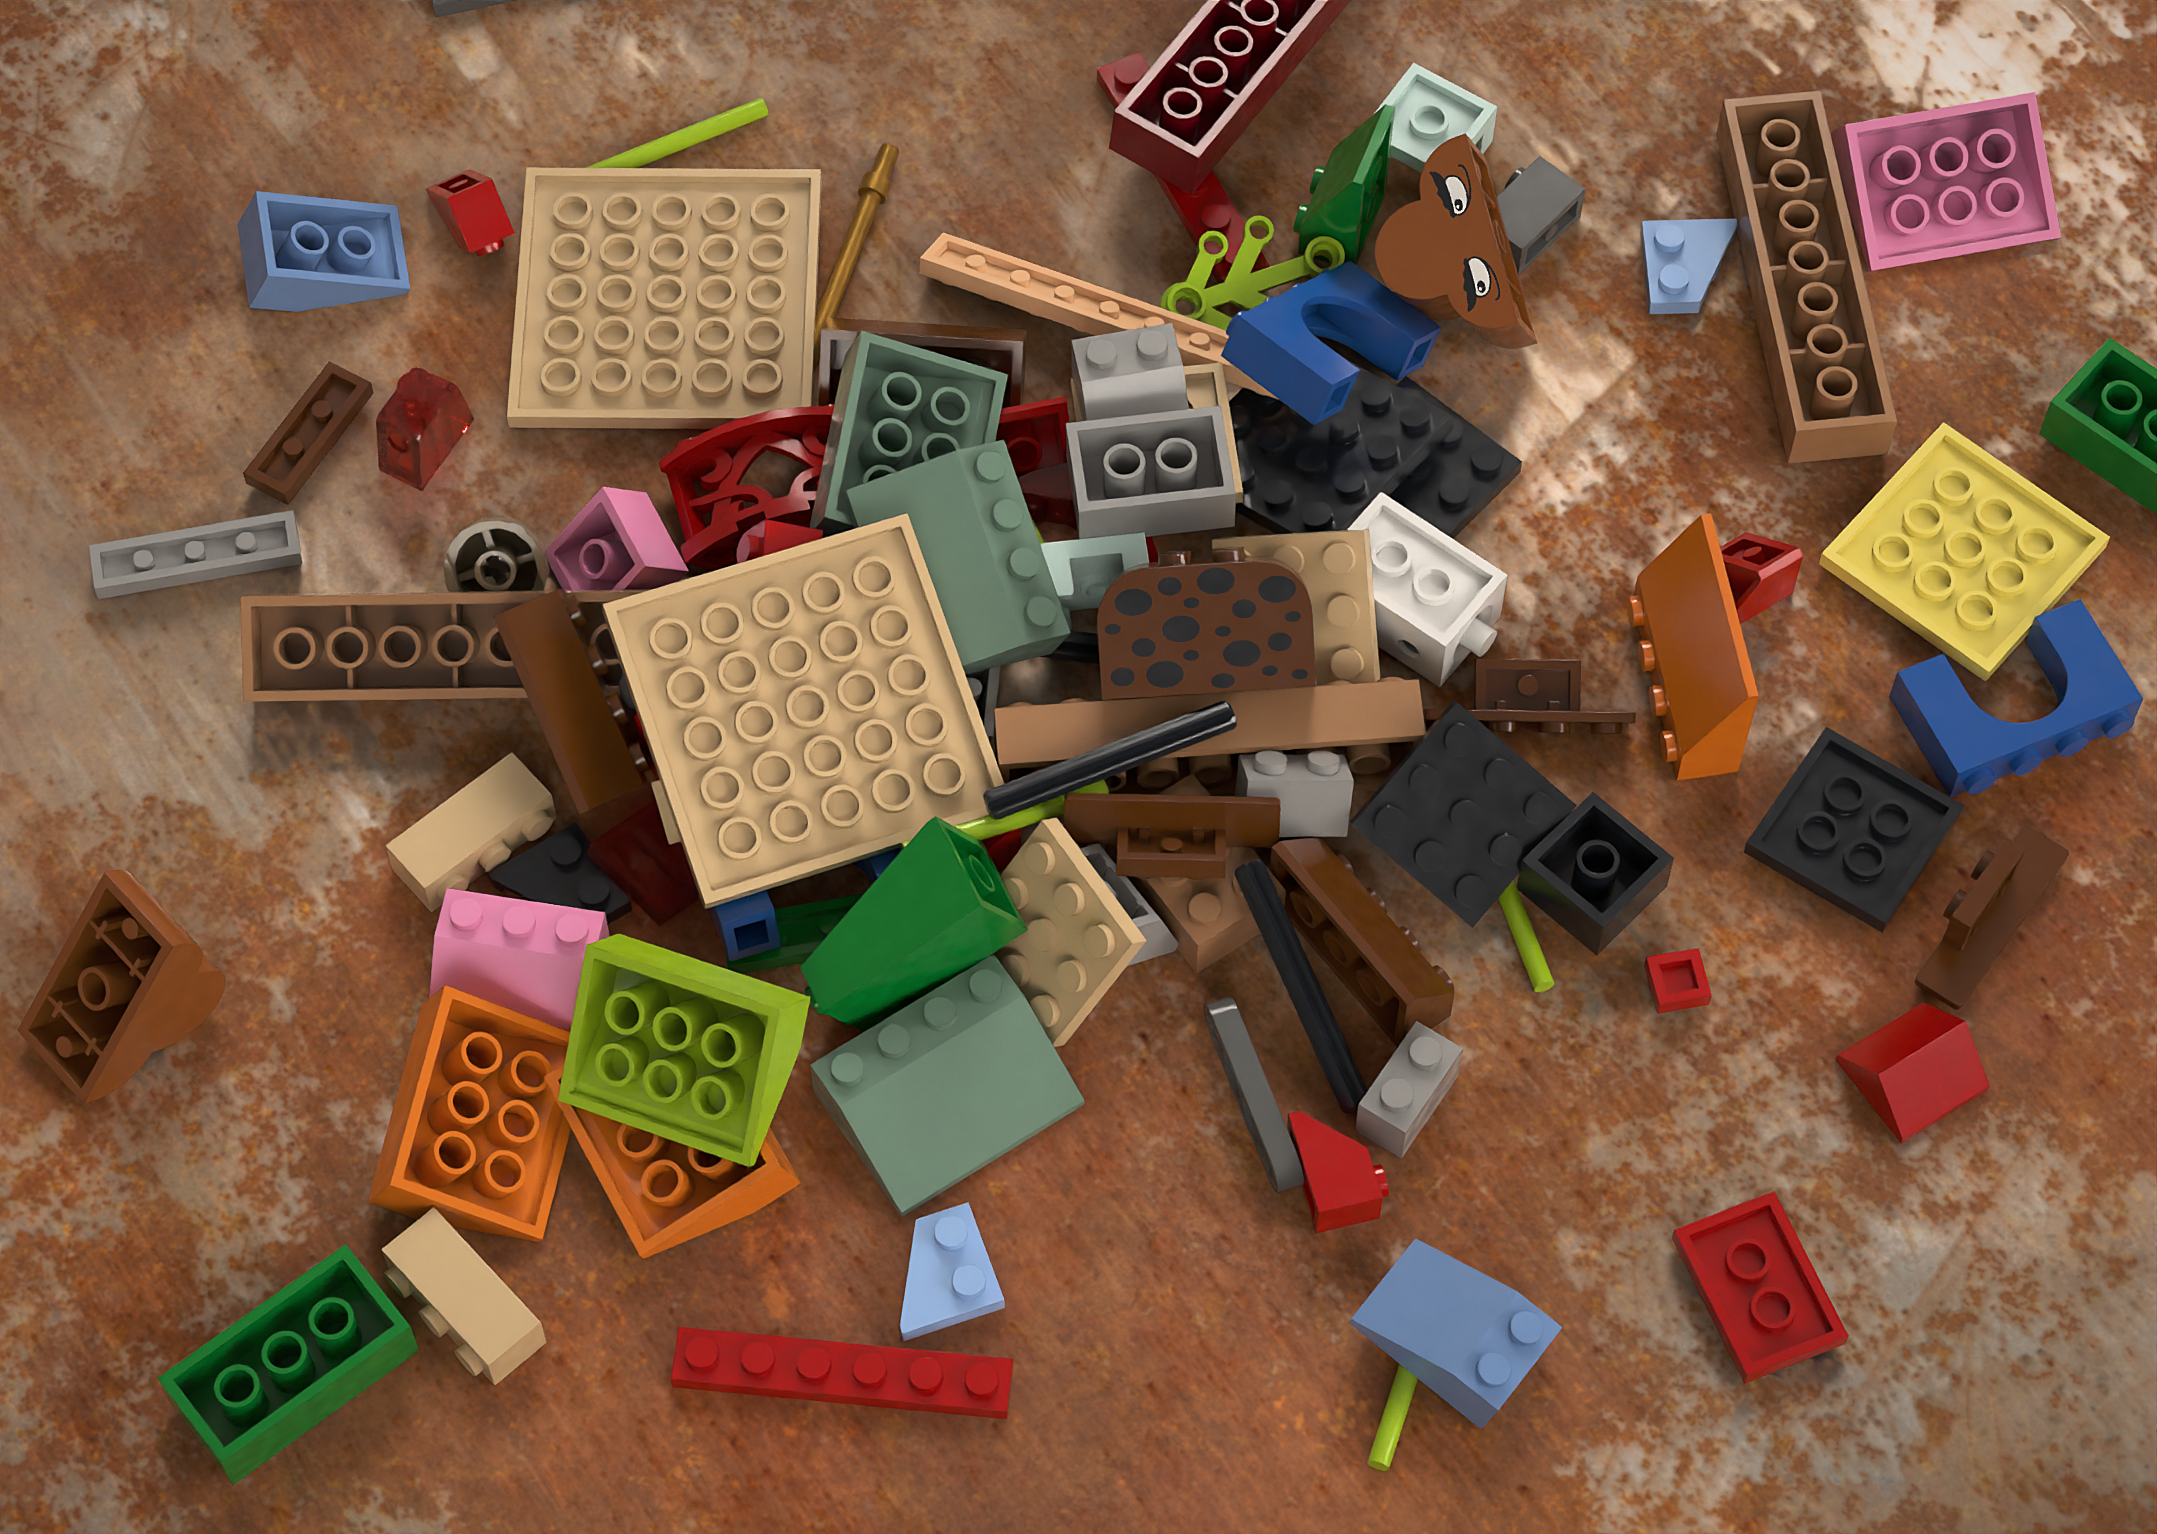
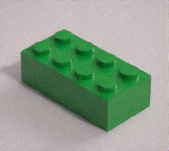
[2039,337,2157,515]
[157,1244,419,1486]

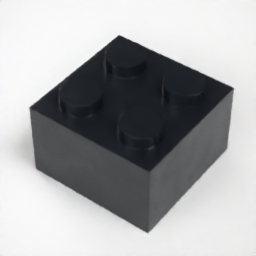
[1517,792,1674,956]

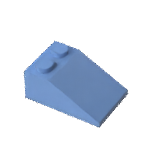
[237,191,410,312]
[1348,1238,1562,1429]

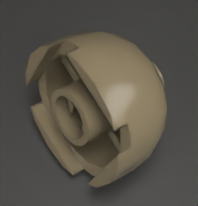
[443,515,549,592]

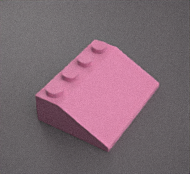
[1830,92,2061,272]

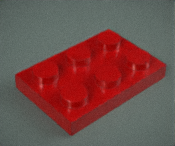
[1672,1191,1849,1384]

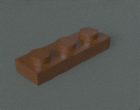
[243,361,374,505]

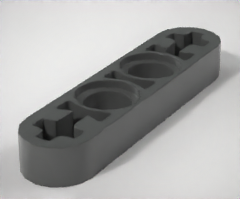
[1204,997,1304,1193]

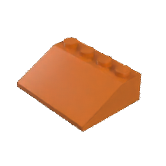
[1627,513,1759,781]
[367,985,571,1243]
[544,1064,801,1259]

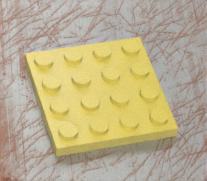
[1819,422,2110,682]

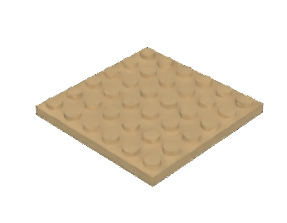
[507,167,822,429]
[602,513,1004,909]

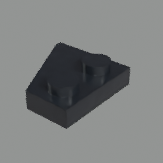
[488,822,632,925]

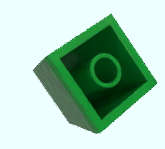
[800,816,1028,1031]

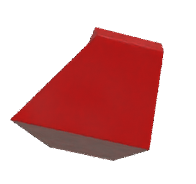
[1720,532,1803,624]

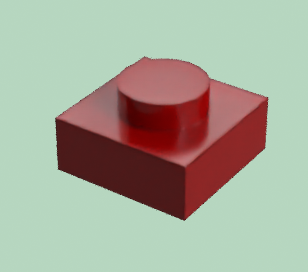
[1644,948,1712,1014]

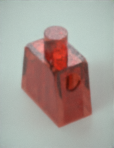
[376,367,474,491]

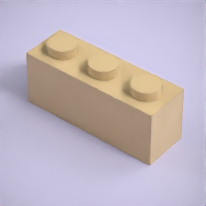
[385,752,557,912]
[381,1207,547,1385]

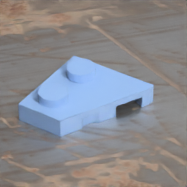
[1640,219,1737,314]
[900,1202,1005,1342]

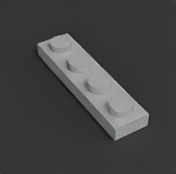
[89,510,303,599]

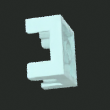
[1375,63,1497,172]
[1041,532,1149,630]

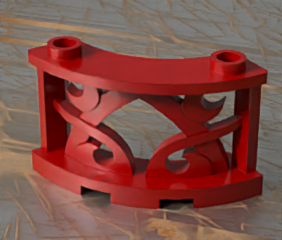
[659,404,835,571]

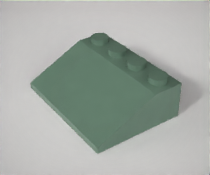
[810,331,1008,538]
[843,440,1071,674]
[810,954,1085,1217]

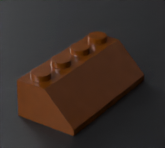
[818,317,1027,409]
[493,588,651,814]
[1270,837,1455,1048]

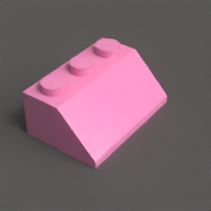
[429,888,610,1032]

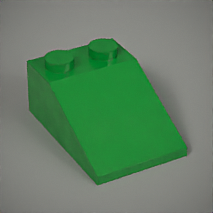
[1293,104,1395,265]

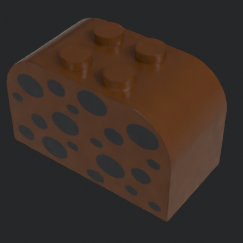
[1097,547,1317,700]

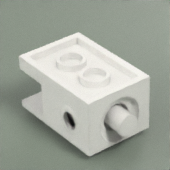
[1347,492,1507,687]

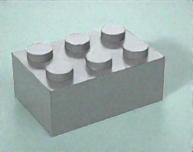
[1066,406,1236,539]

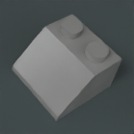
[1071,323,1189,421]

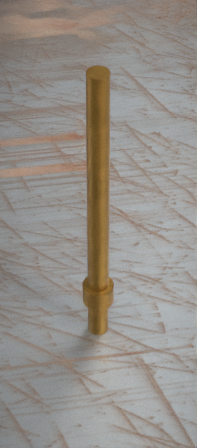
[814,143,899,370]

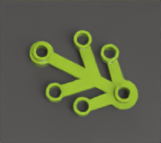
[1160,215,1345,330]

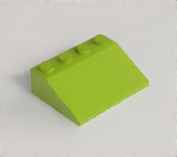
[558,933,811,1167]

